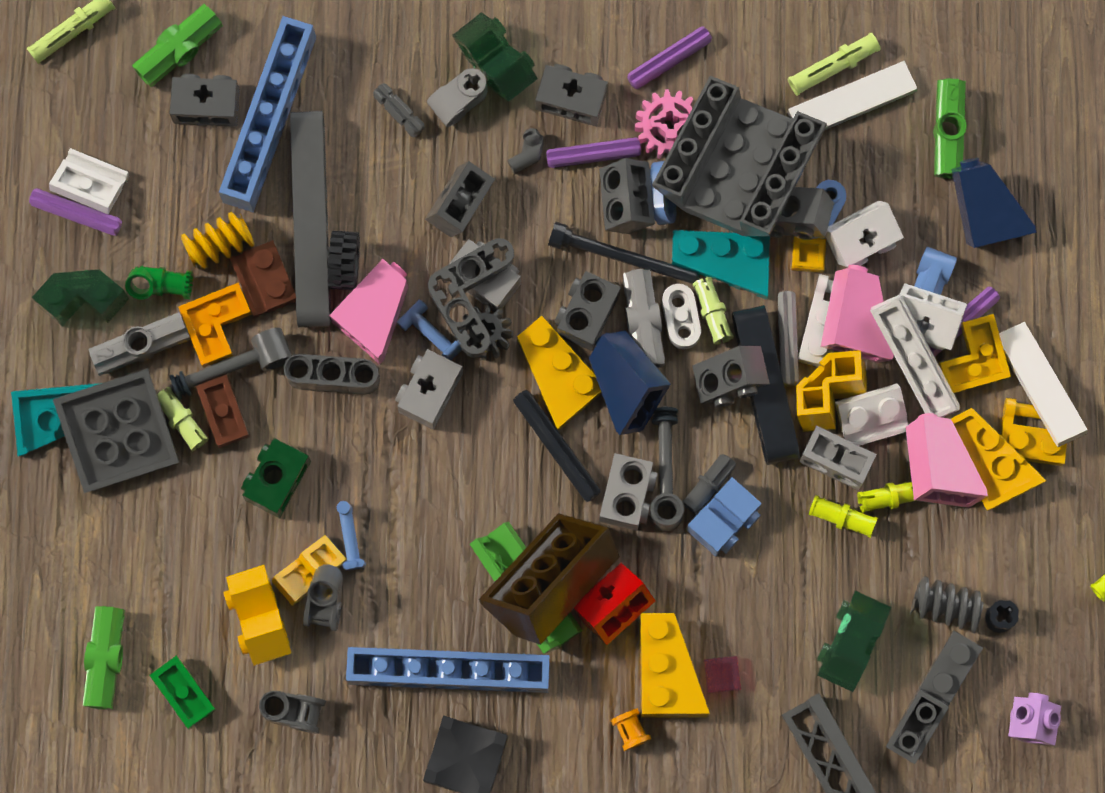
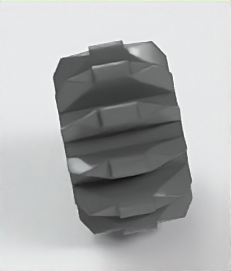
[458,304,514,360]

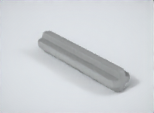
[778,291,799,387]

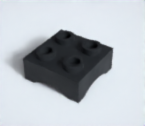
[423,715,508,793]

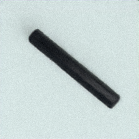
[513,390,601,502]

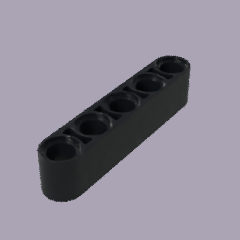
[732,305,800,465]

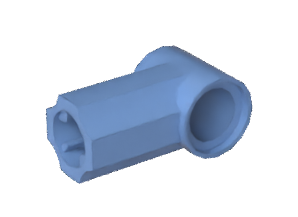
[914,247,957,295]

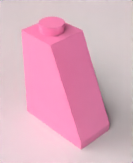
[330,259,408,365]
[820,265,894,363]
[906,413,988,508]

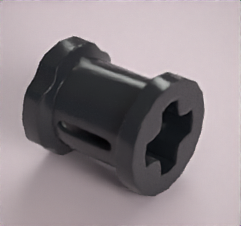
[985,600,1019,633]

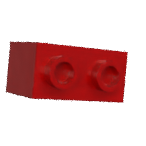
[573,562,656,645]

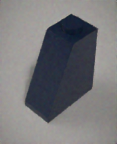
[951,158,1037,248]
[589,331,671,435]

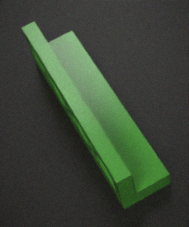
[470,522,583,654]

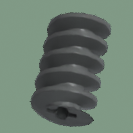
[910,576,984,633]

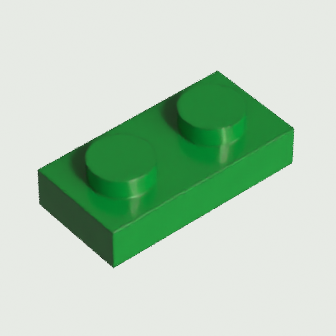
[149,655,216,730]

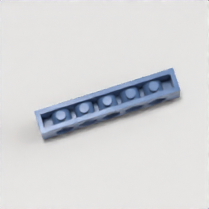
[219,16,316,212]
[346,647,550,693]

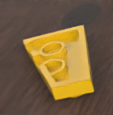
[517,316,602,431]
[951,408,1047,511]

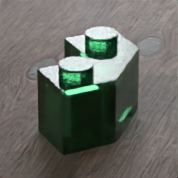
[452,12,538,102]
[31,269,129,327]
[816,591,892,692]

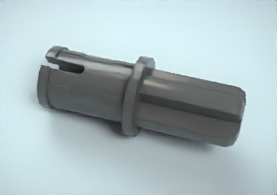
[682,454,736,515]

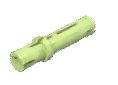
[27,0,116,64]
[787,33,881,96]

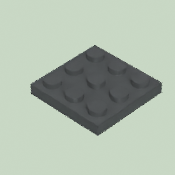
[53,368,179,493]

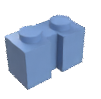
[686,477,762,557]

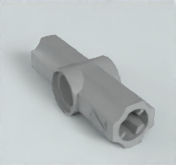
[623,269,665,368]
[88,312,191,376]

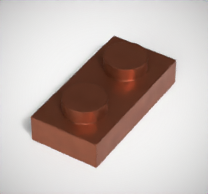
[196,375,249,448]

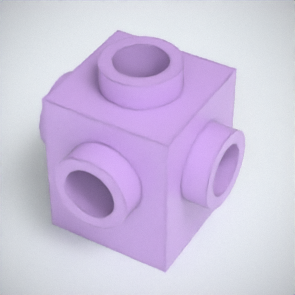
[1008,693,1061,746]

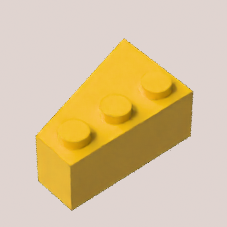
[640,613,710,718]

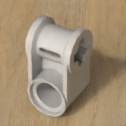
[426,68,488,127]

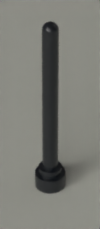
[548,221,700,284]

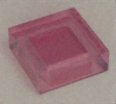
[704,656,741,694]

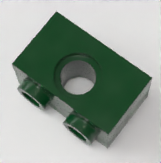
[241,438,311,519]

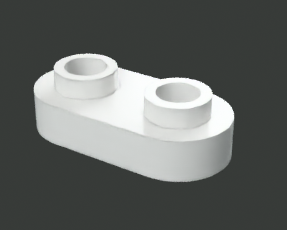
[662,284,701,349]

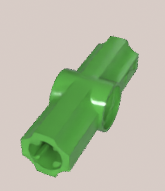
[132,4,223,88]
[933,78,967,179]
[83,606,125,710]

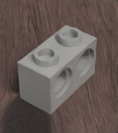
[799,426,877,491]
[599,453,657,531]

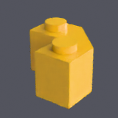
[796,350,867,432]
[223,565,292,666]

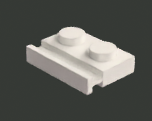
[49,148,129,214]
[835,384,908,446]

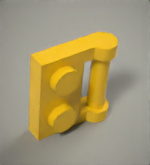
[1000,398,1067,466]

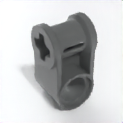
[303,564,343,631]
[259,691,326,734]

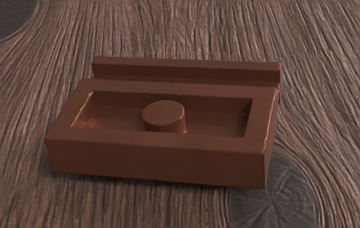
[230,240,296,318]

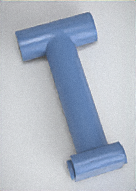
[396,299,462,360]
[337,501,366,570]

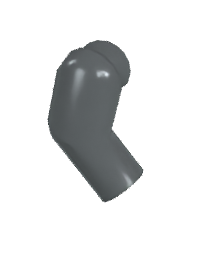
[507,128,544,174]

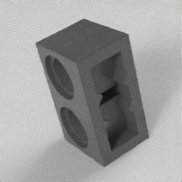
[599,158,655,234]
[554,271,621,351]
[692,346,770,408]

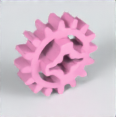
[635,89,693,159]

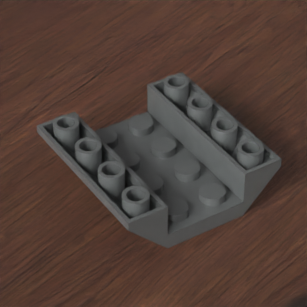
[652,76,827,236]

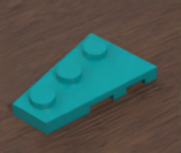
[672,230,770,300]
[11,383,101,457]

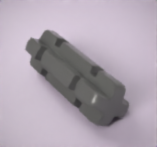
[373,83,425,137]

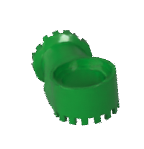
[125,266,194,300]

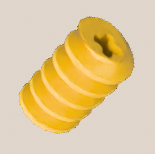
[181,212,255,270]

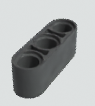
[284,354,380,394]

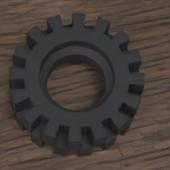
[328,231,360,290]

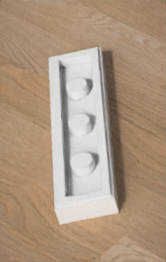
[787,61,918,130]
[870,294,960,418]
[999,322,1088,447]

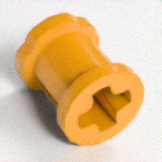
[611,708,651,751]

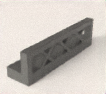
[781,693,876,793]

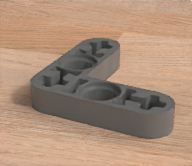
[428,238,514,358]

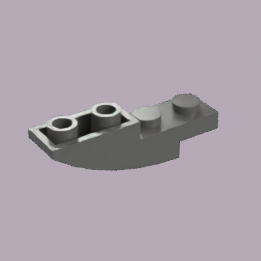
[886,630,983,764]

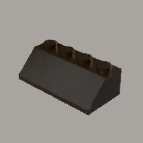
[479,513,620,645]

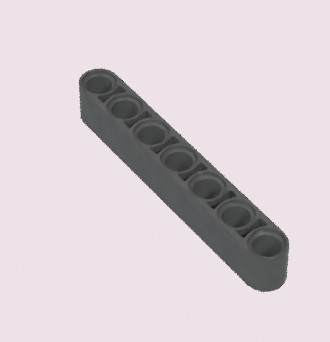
[290,111,331,328]

